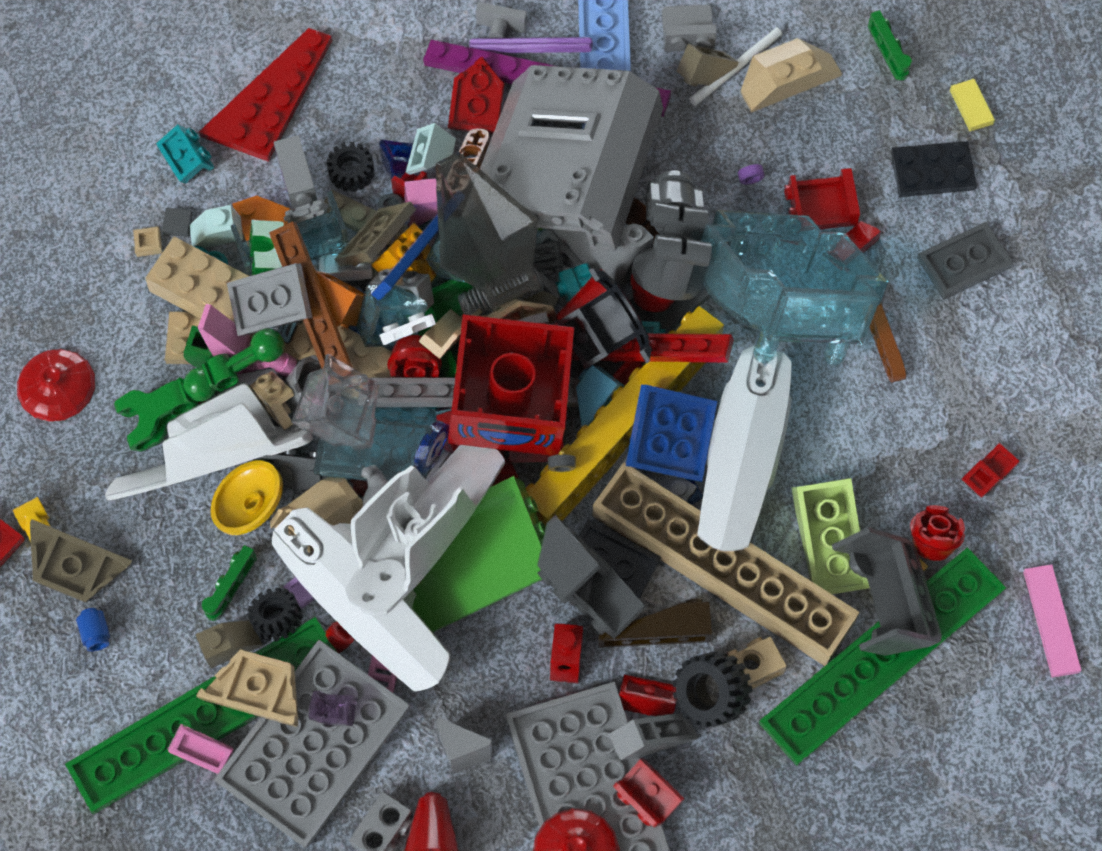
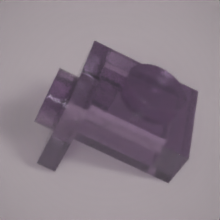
[308,691,358,726]

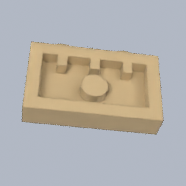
[249,371,294,430]

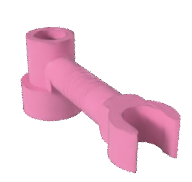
[237,353,297,377]

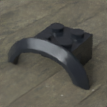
[556,268,652,369]

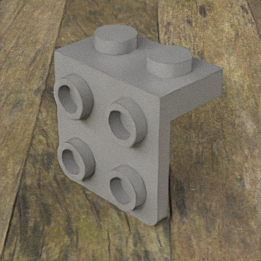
[662,5,716,52]

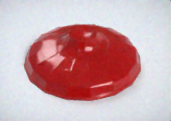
[17,349,95,422]
[533,808,620,851]

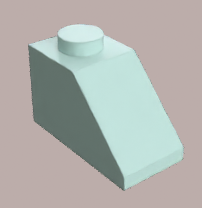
[406,123,456,175]
[190,205,243,248]

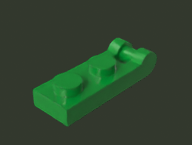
[868,10,912,81]
[201,545,257,621]

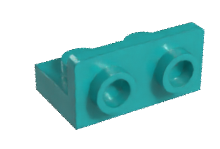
[156,124,215,184]

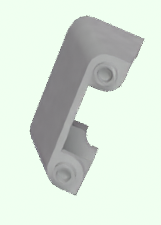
[551,224,653,289]

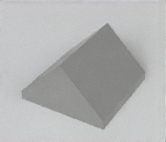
[436,717,493,774]

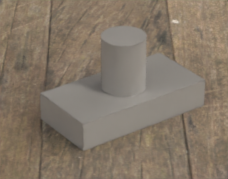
[476,2,527,38]

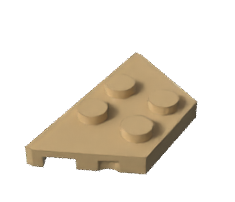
[197,650,299,727]

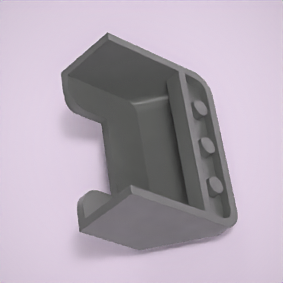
[537,515,647,639]

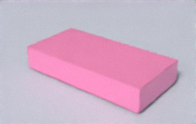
[168,724,234,774]

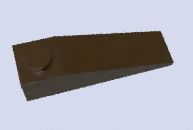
[598,599,712,648]

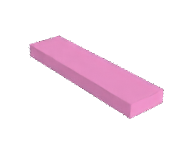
[1023,564,1081,678]

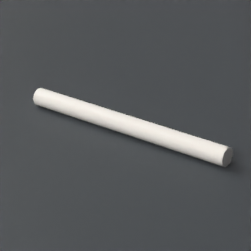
[689,28,782,106]

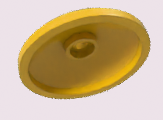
[210,460,283,535]

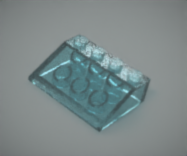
[314,398,436,481]

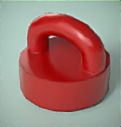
[326,621,354,653]

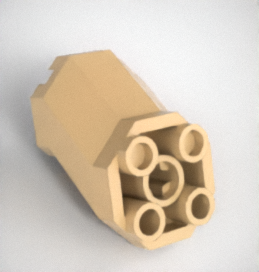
[270,476,363,555]

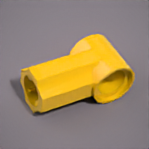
[12,497,51,542]

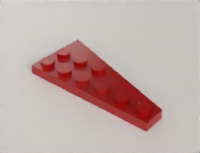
[199,28,332,162]

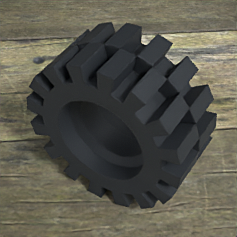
[327,142,375,192]
[248,588,303,642]

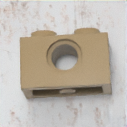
[727,636,787,689]

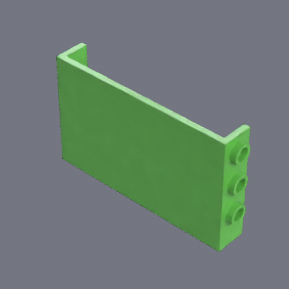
[412,476,546,632]

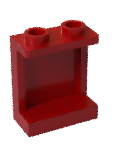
[784,168,860,232]

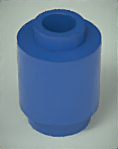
[76,608,110,652]

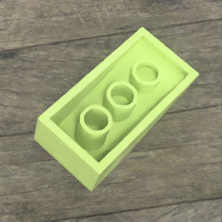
[791,478,869,594]

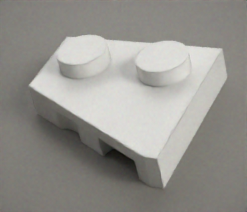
[379,312,436,345]

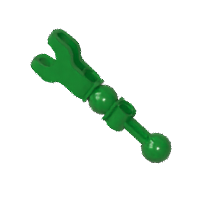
[114,328,285,452]

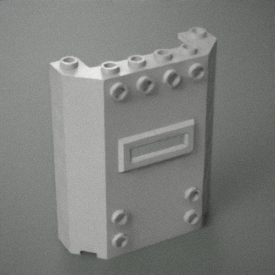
[460,65,663,251]

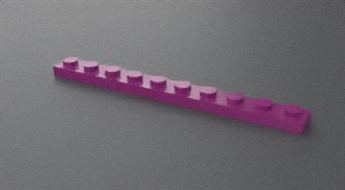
[423,39,671,117]

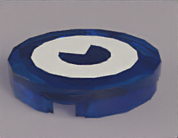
[413,420,449,474]

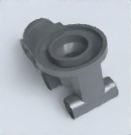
[632,171,712,300]

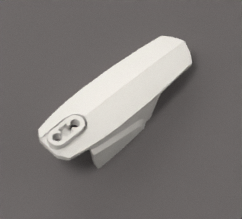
[697,346,792,551]
[105,383,313,500]
[345,445,505,616]
[272,508,451,691]

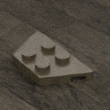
[30,519,132,603]

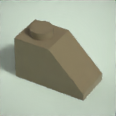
[676,44,739,87]
[195,620,263,668]

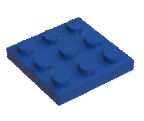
[626,384,717,482]

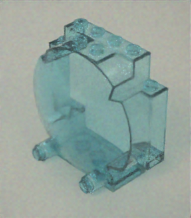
[701,210,888,366]

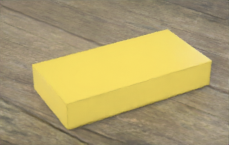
[950,79,995,132]

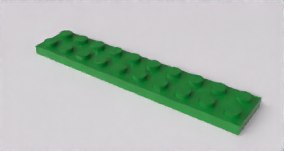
[759,547,1006,766]
[65,617,337,815]

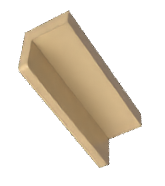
[419,308,483,359]

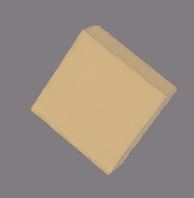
[133,226,163,257]

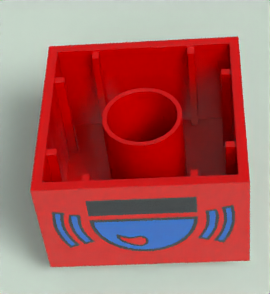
[448,314,574,456]

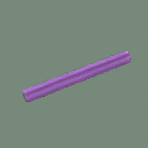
[469,37,593,53]

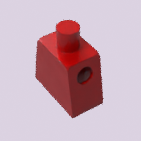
[550,623,584,684]

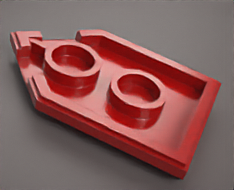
[448,56,504,135]

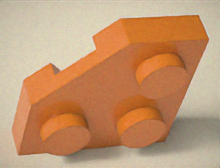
[232,195,290,251]

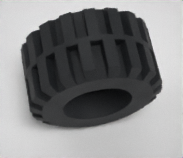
[673,651,752,728]

